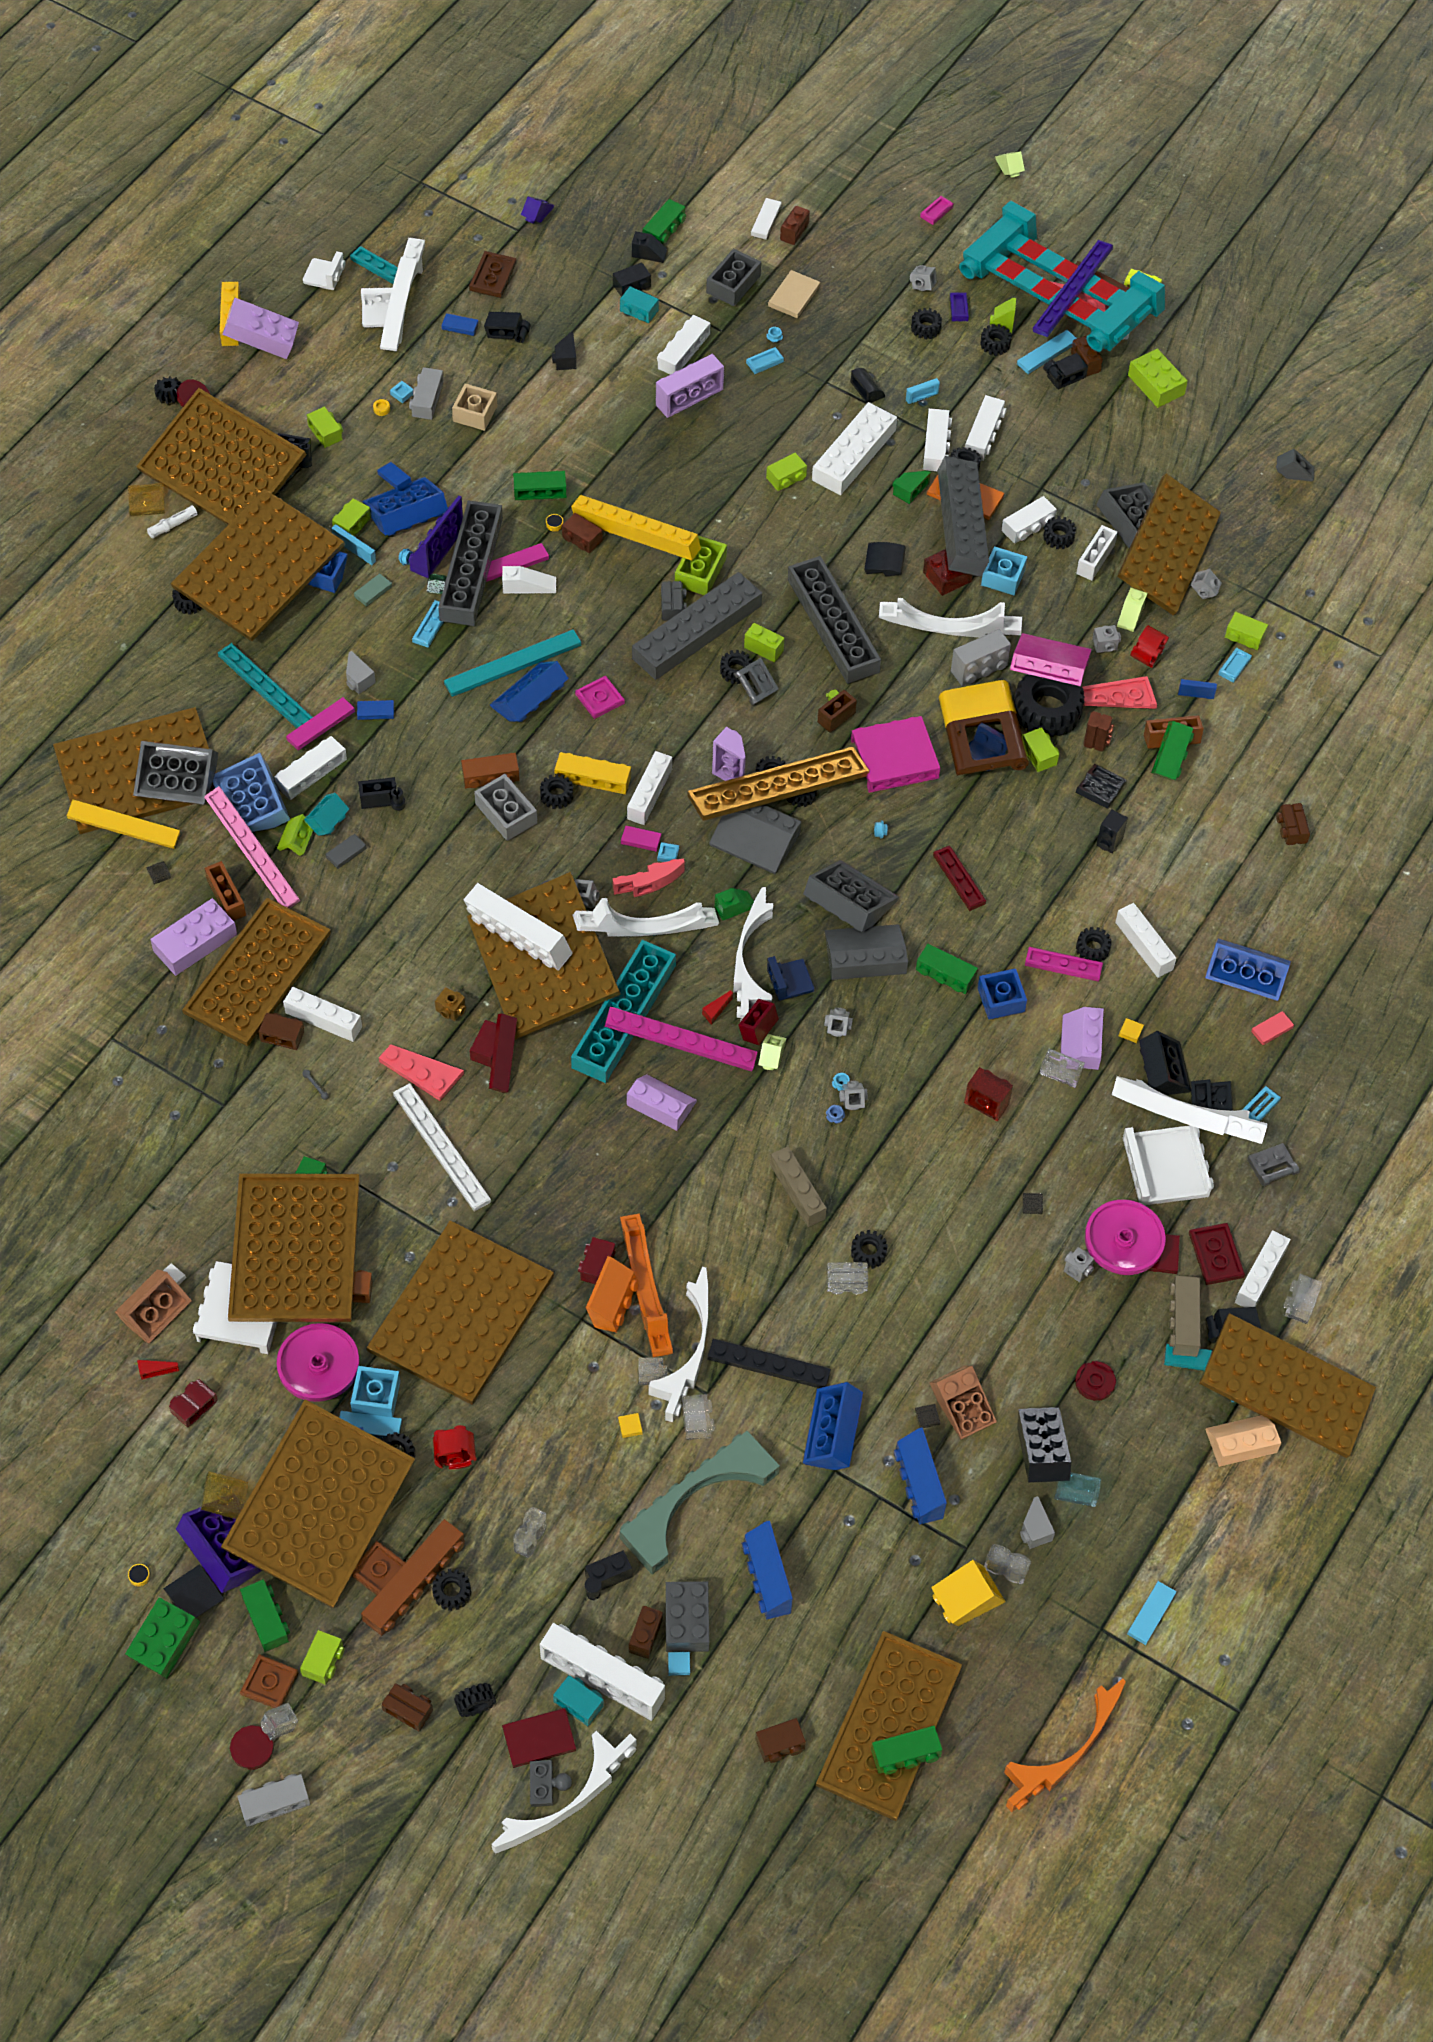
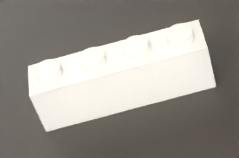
[657,315,710,375]
[965,395,1006,461]
[923,409,952,471]
[274,736,347,800]
[627,751,672,825]
[1115,903,1176,978]
[283,987,362,1042]
[1235,1230,1291,1308]

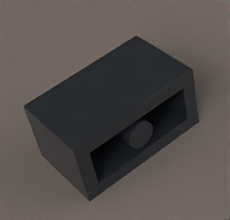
[613,262,651,297]
[1096,809,1128,854]

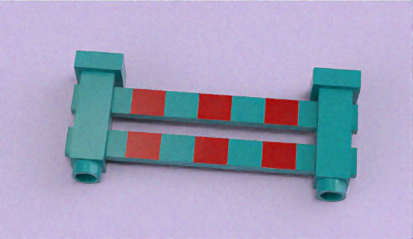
[959,200,1165,352]

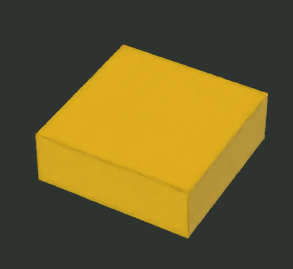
[1119,1018,1144,1043]
[618,1413,642,1438]

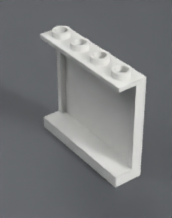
[1123,1125,1214,1205]
[193,1261,277,1354]

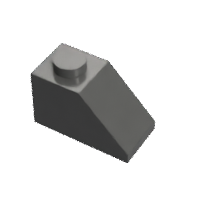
[1276,449,1314,481]

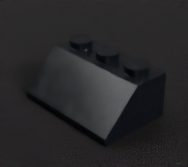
[1139,1031,1191,1095]

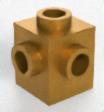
[435,987,466,1021]

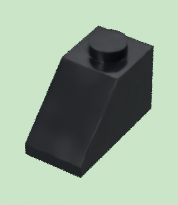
[632,231,667,263]
[552,332,577,370]

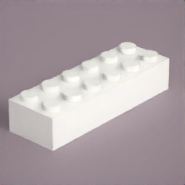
[812,402,897,495]
[464,883,573,971]
[540,1623,665,1721]

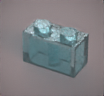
[1054,1473,1101,1507]

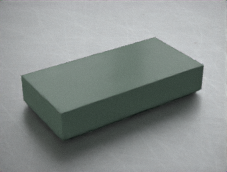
[354,573,392,607]

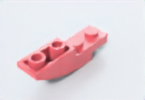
[613,858,685,897]

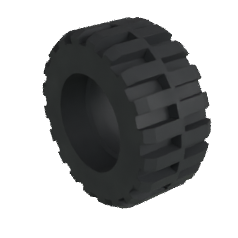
[1014,674,1085,737]

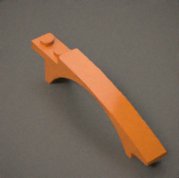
[620,1213,673,1357]
[1004,1679,1126,1812]

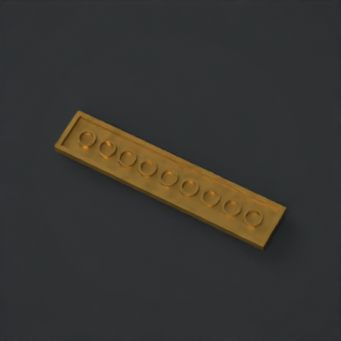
[687,747,869,821]

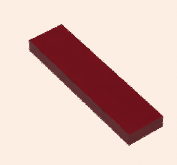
[933,845,986,911]
[489,1013,517,1093]

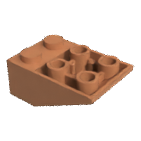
[929,1366,997,1439]

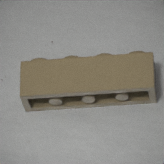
[770,1146,827,1227]
[1169,1276,1200,1357]

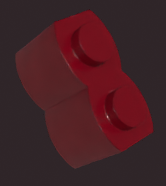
[169,1379,217,1428]

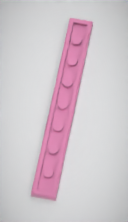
[204,786,300,909]

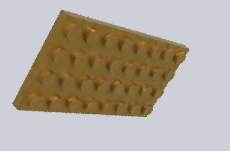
[1117,473,1221,615]
[182,898,331,1046]
[1199,1313,1376,1458]
[816,1631,962,1821]

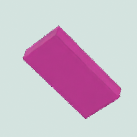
[920,196,954,225]
[621,826,661,852]

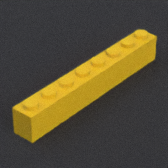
[571,495,701,561]

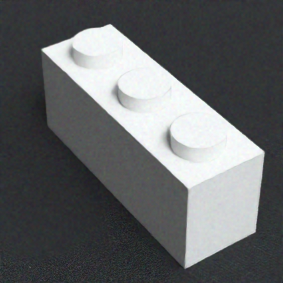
[1002,496,1057,544]
[1076,525,1117,581]

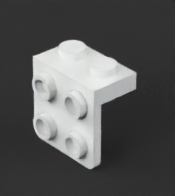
[303,251,346,290]
[361,288,392,327]

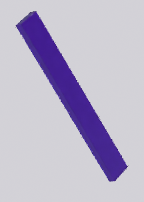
[1033,240,1113,337]

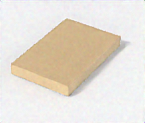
[768,270,820,318]

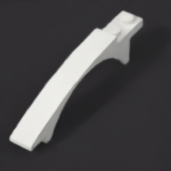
[380,238,425,351]
[879,598,1022,638]
[733,887,773,1022]
[573,898,719,936]
[1112,1076,1267,1144]
[649,1267,708,1422]
[492,1731,636,1853]

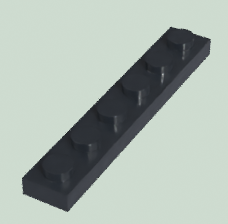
[707,1339,831,1388]

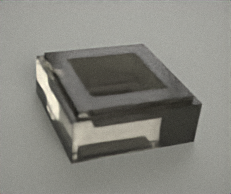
[146,861,171,885]
[1022,1193,1043,1214]
[915,1404,940,1428]

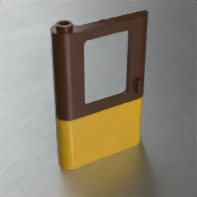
[939,680,1029,776]

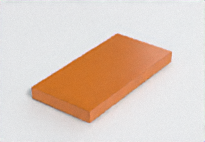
[927,475,1004,520]

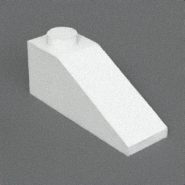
[502,566,556,594]

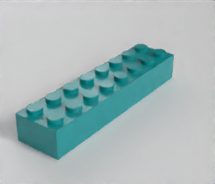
[571,940,676,1083]

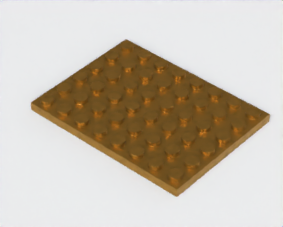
[136,388,307,525]
[171,489,345,641]
[53,707,217,834]
[467,872,621,1039]
[228,1174,360,1322]
[366,1221,554,1405]
[221,1399,415,1608]

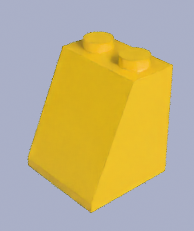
[931,1560,1006,1626]

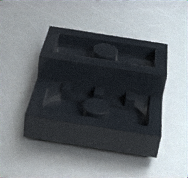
[864,542,906,577]
[1075,764,1126,809]
[1191,1079,1233,1111]
[163,1564,224,1618]

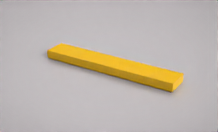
[67,800,180,849]

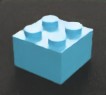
[981,546,1027,596]
[350,1366,401,1417]

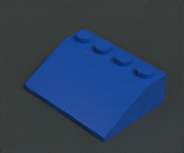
[362,477,448,536]

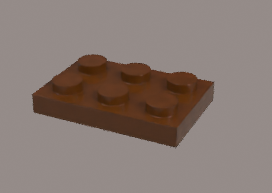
[469,251,516,298]

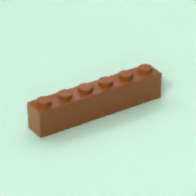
[361,1519,465,1636]

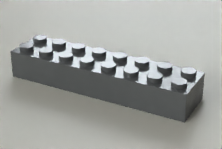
[937,456,989,576]
[438,500,503,626]
[788,556,881,684]
[632,572,762,680]

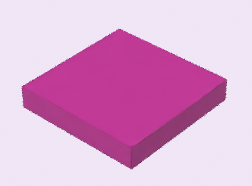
[575,676,625,719]

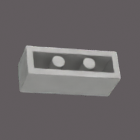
[409,367,444,420]
[238,1774,310,1827]

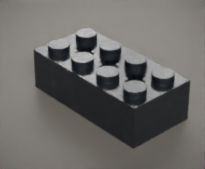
[1017,1407,1071,1483]

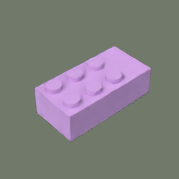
[222,298,299,359]
[656,354,724,418]
[150,898,237,976]

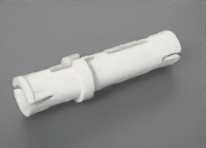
[147,505,198,539]

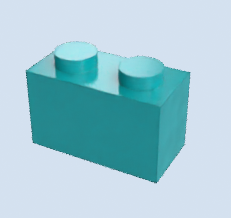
[620,287,659,323]
[304,793,349,836]
[553,1675,604,1726]

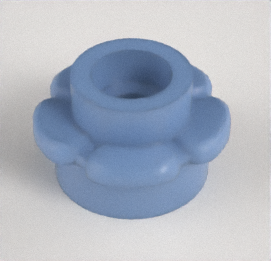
[826,1105,845,1123]

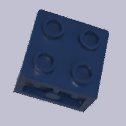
[969,723,1008,771]
[767,956,814,1001]

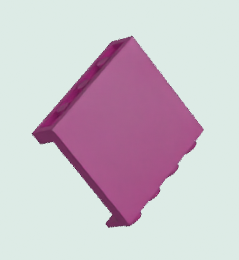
[1010,633,1092,686]
[851,716,940,793]

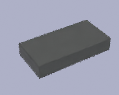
[325,834,367,869]

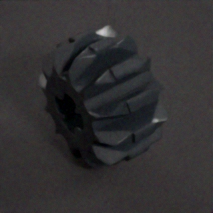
[154,376,181,405]

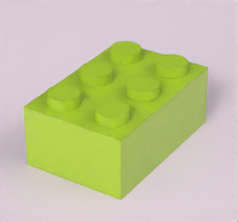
[1128,348,1188,408]
[675,536,727,595]

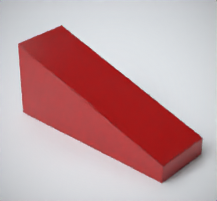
[702,990,733,1025]
[137,1360,179,1380]

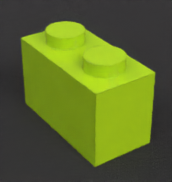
[307,406,343,448]
[766,453,807,491]
[332,498,371,536]
[1225,612,1268,650]
[744,623,785,663]
[1022,727,1060,772]
[300,1630,345,1685]

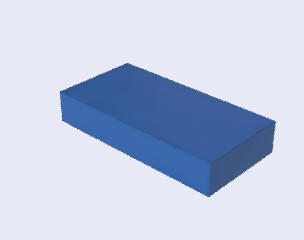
[441,313,479,336]
[377,462,412,490]
[1178,679,1217,699]
[357,700,394,720]

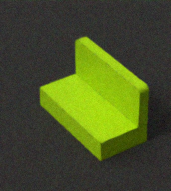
[277,814,313,856]

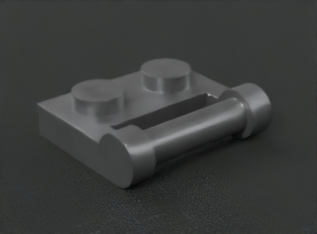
[734,658,778,705]
[1247,1143,1299,1186]

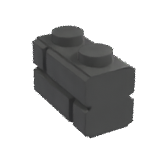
[661,581,687,621]

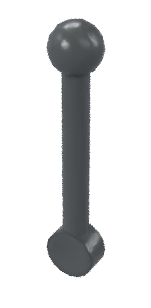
[303,1070,329,1100]

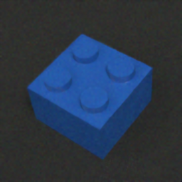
[977,969,1027,1020]

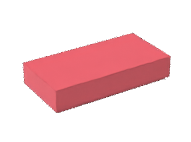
[1251,1011,1294,1045]

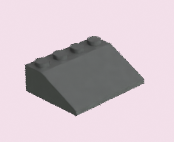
[1096,482,1154,549]
[133,741,219,805]
[709,805,801,874]
[803,860,899,932]
[825,924,908,980]

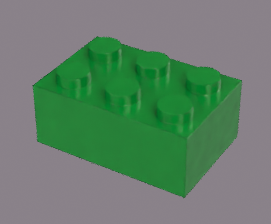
[125,1597,200,1679]

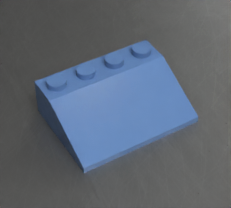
[213,753,290,832]

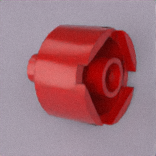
[1130,625,1169,668]
[433,1425,476,1469]

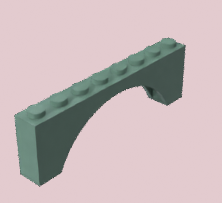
[620,1431,780,1575]

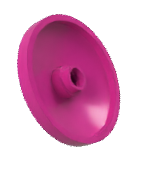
[1085,1200,1165,1275]
[277,1323,359,1402]

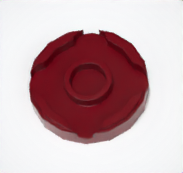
[177,379,210,407]
[1075,1361,1116,1401]
[230,1725,274,1770]

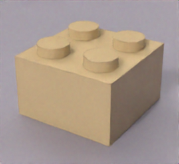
[452,384,497,431]

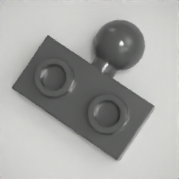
[530,1760,572,1807]

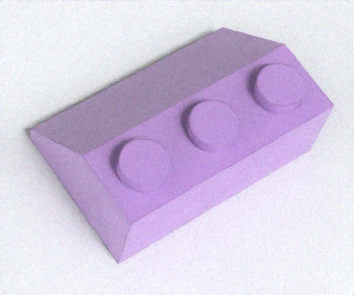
[712,727,745,781]
[1060,1007,1103,1070]
[627,1074,697,1131]

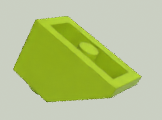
[989,298,1016,334]

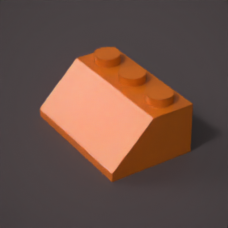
[586,1256,639,1333]

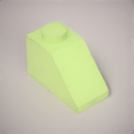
[995,151,1025,177]
[1117,588,1147,632]
[758,1034,787,1070]

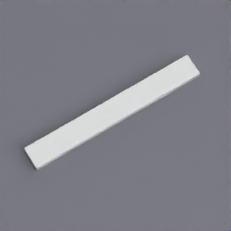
[393,1083,491,1212]

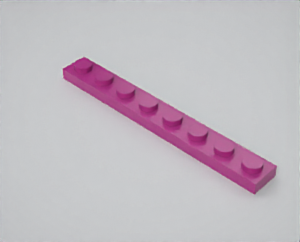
[605,1006,757,1072]

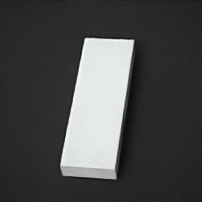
[751,198,782,240]

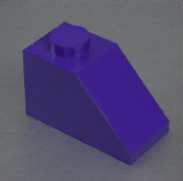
[521,196,554,224]

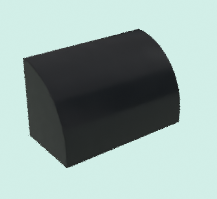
[850,368,885,403]

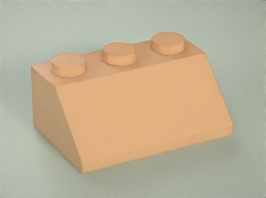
[1206,1415,1281,1467]

